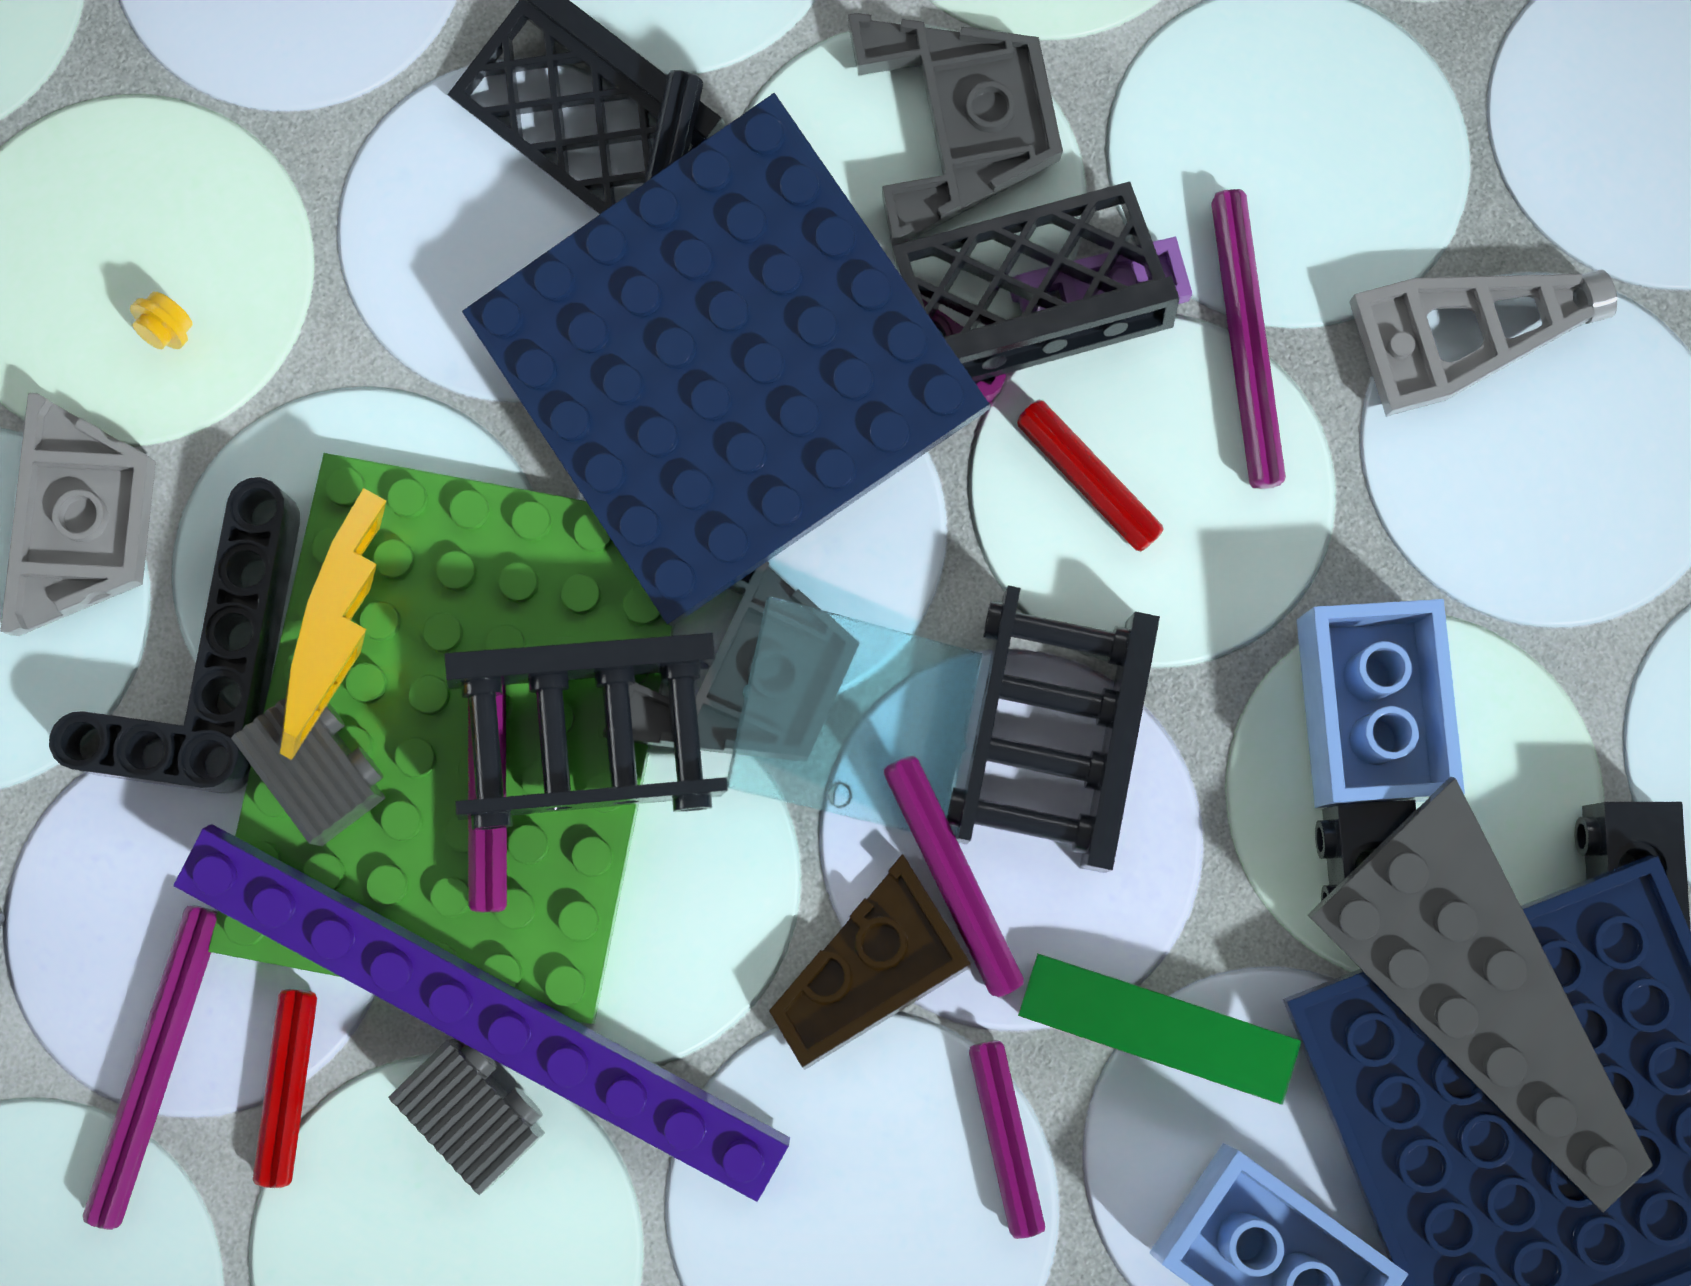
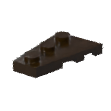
[769,854,971,1070]

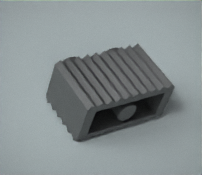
[232,698,385,846]
[388,1038,545,1195]

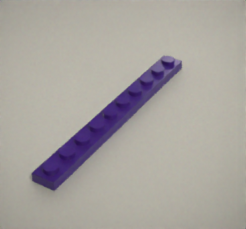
[173,824,791,1202]

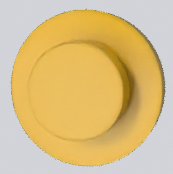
[130,291,193,350]

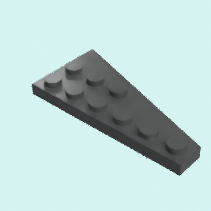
[1307,777,1653,1212]

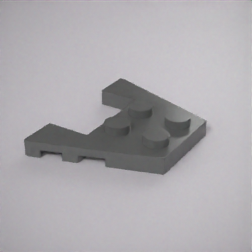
[848,13,1063,246]
[603,561,858,762]

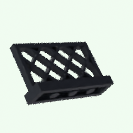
[447,0,726,215]
[892,181,1179,382]

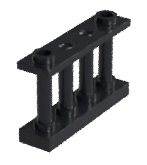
[947,585,1160,873]
[444,633,728,830]

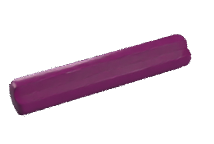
[969,1040,1046,1239]

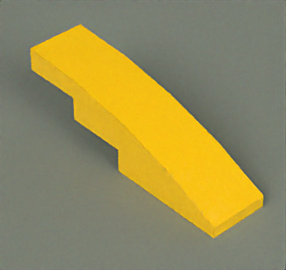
[280,488,386,760]

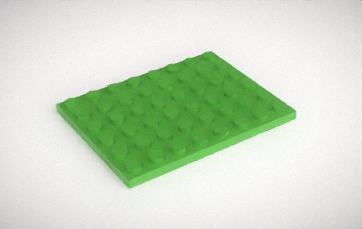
[208,453,675,1024]

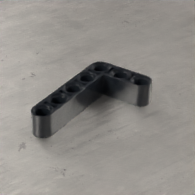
[49,477,300,793]

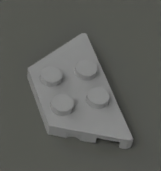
[0,393,156,636]

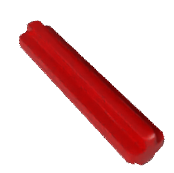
[1017,399,1164,552]
[253,989,317,1188]

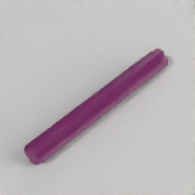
[1211,189,1286,489]
[82,905,217,1230]

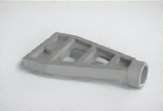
[1349,269,1617,417]

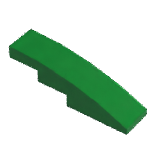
[1018,953,1302,1105]

